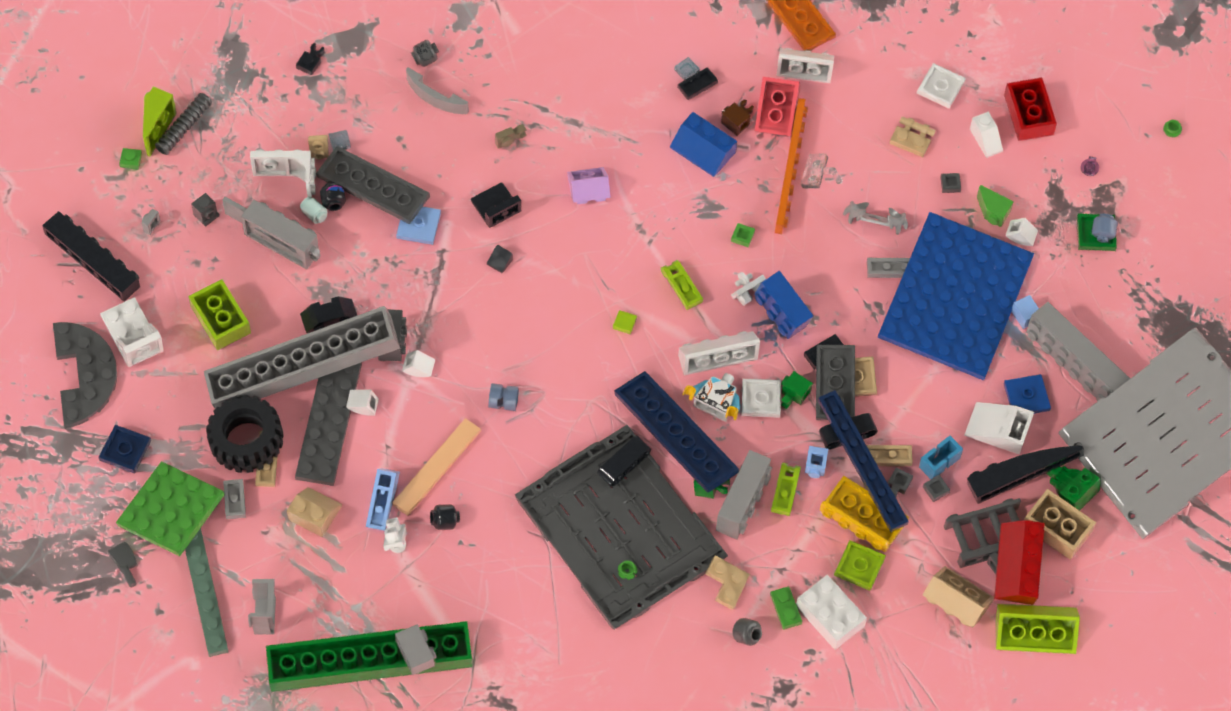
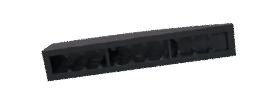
[967,445,1084,504]

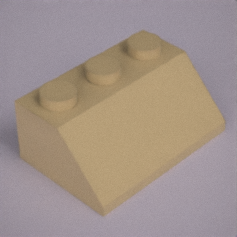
[923,566,994,628]

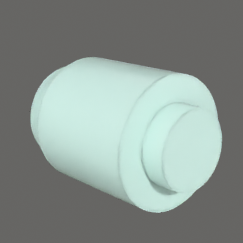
[300,197,328,224]

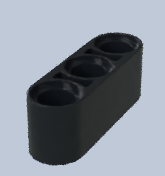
[819,413,878,450]
[597,435,652,487]

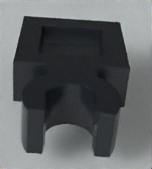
[296,43,325,75]

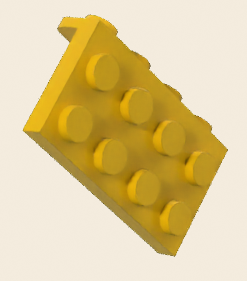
[819,476,909,553]

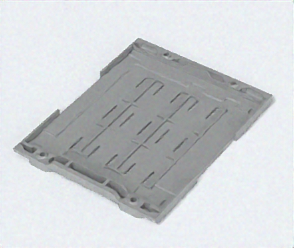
[1058,328,1231,540]

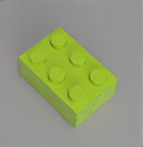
[188,279,251,351]

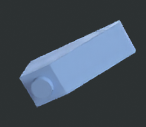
[366,468,400,531]

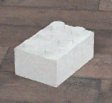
[796,574,867,650]

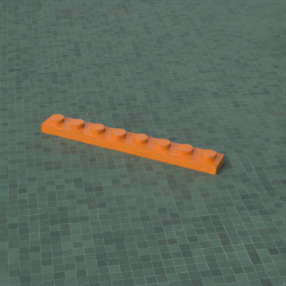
[775,98,808,234]

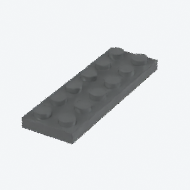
[316,146,430,224]

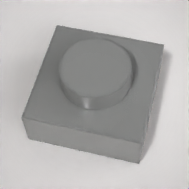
[141,209,160,235]

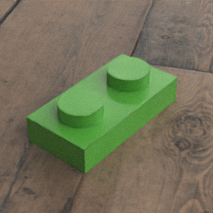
[770,586,802,630]

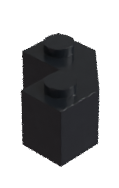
[300,296,357,333]

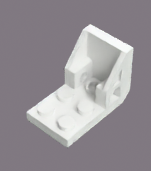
[100,297,164,367]

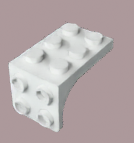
[250,149,316,198]

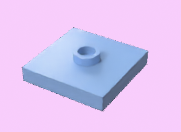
[396,207,441,245]

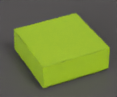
[613,310,637,335]

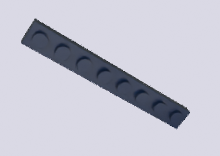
[817,390,909,532]

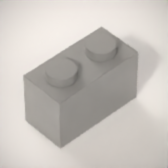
[395,624,436,676]

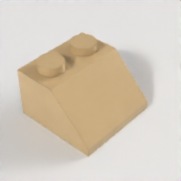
[287,487,342,537]

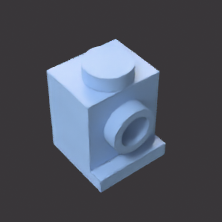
[805,446,828,478]

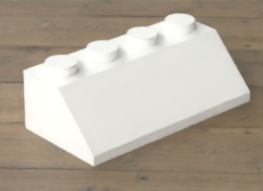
[678,331,760,376]

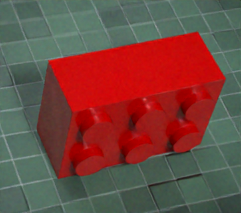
[1004,77,1057,141]

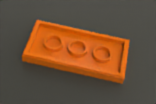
[766,0,836,51]

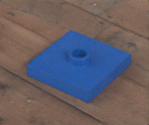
[1003,374,1051,414]

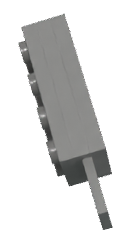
[223,196,321,270]

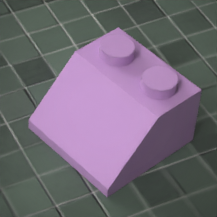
[567,167,611,204]

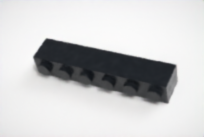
[42,211,140,301]

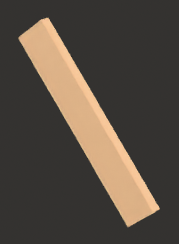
[392,418,481,516]

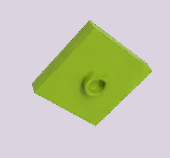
[834,540,886,591]

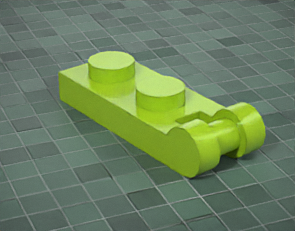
[660,260,703,310]
[771,462,801,516]

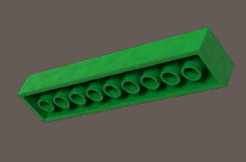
[266,621,473,692]

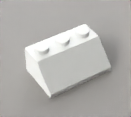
[776,48,834,83]

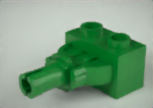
[1045,466,1100,511]

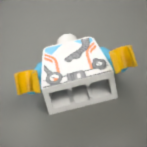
[682,373,740,422]

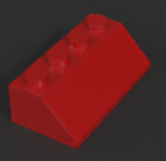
[994,520,1045,605]

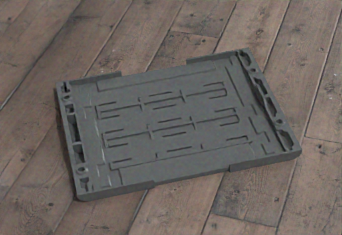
[515,425,728,630]

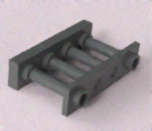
[944,498,1021,568]

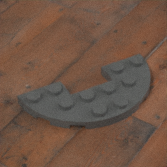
[53,322,117,429]

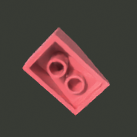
[755,77,800,137]

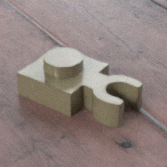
[495,124,526,149]

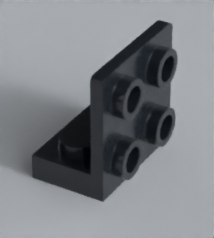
[471,182,521,228]

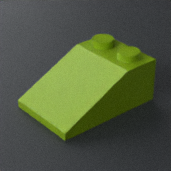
[143,86,177,156]

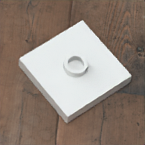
[917,63,966,109]
[741,379,781,418]

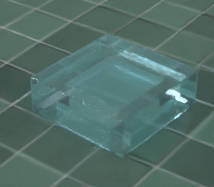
[674,57,700,80]
[329,130,351,150]

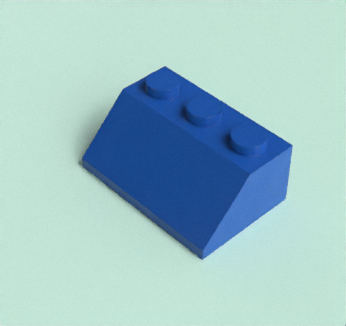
[670,112,737,177]

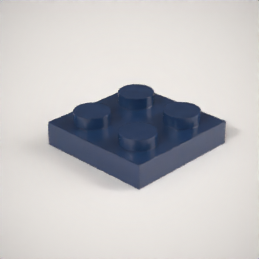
[98,425,151,474]

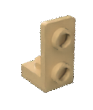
[308,135,329,160]

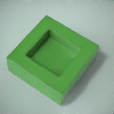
[119,148,142,170]
[731,223,755,248]

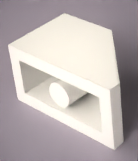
[970,111,1003,158]

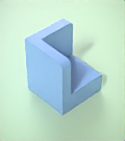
[1011,295,1039,329]

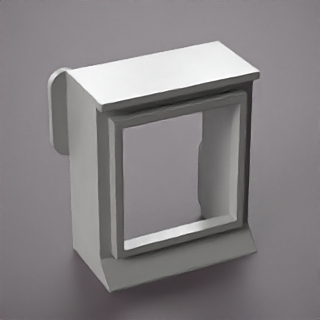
[248,579,276,635]

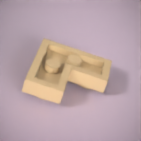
[705,555,750,610]

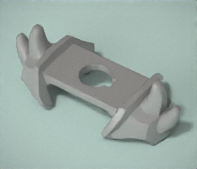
[843,201,908,235]

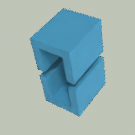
[919,435,963,480]

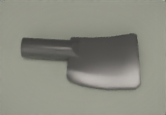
[108,542,137,587]

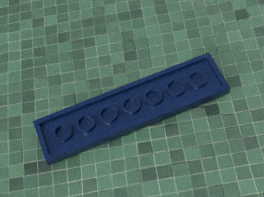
[614,371,739,493]

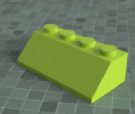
[995,604,1080,654]

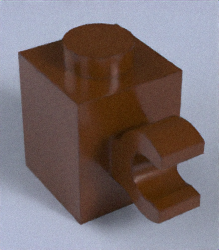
[721,99,754,136]

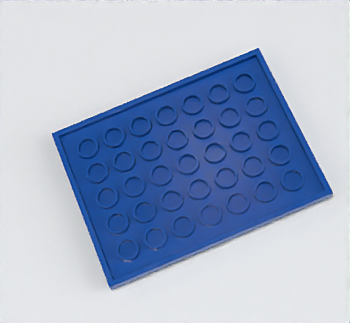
[877,212,1034,381]

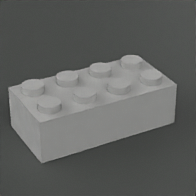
[716,450,773,540]

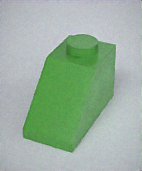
[977,185,1014,227]

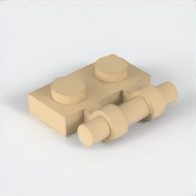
[889,116,936,157]

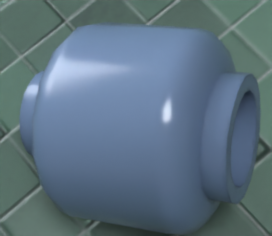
[1092,214,1118,243]

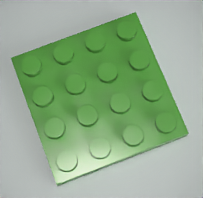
[116,461,225,557]

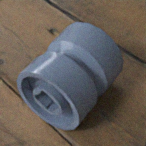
[488,383,519,411]

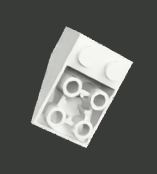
[964,402,1034,455]

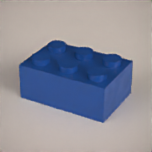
[754,270,813,339]

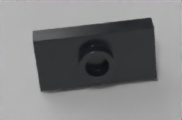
[677,67,718,100]

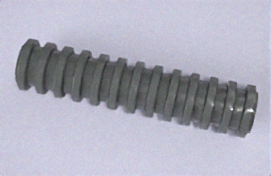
[155,93,212,155]

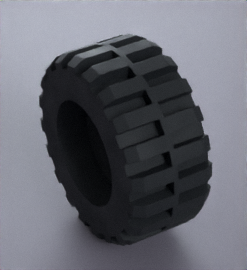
[206,395,284,473]

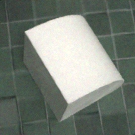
[1005,218,1038,246]
[402,350,435,377]
[346,390,379,416]

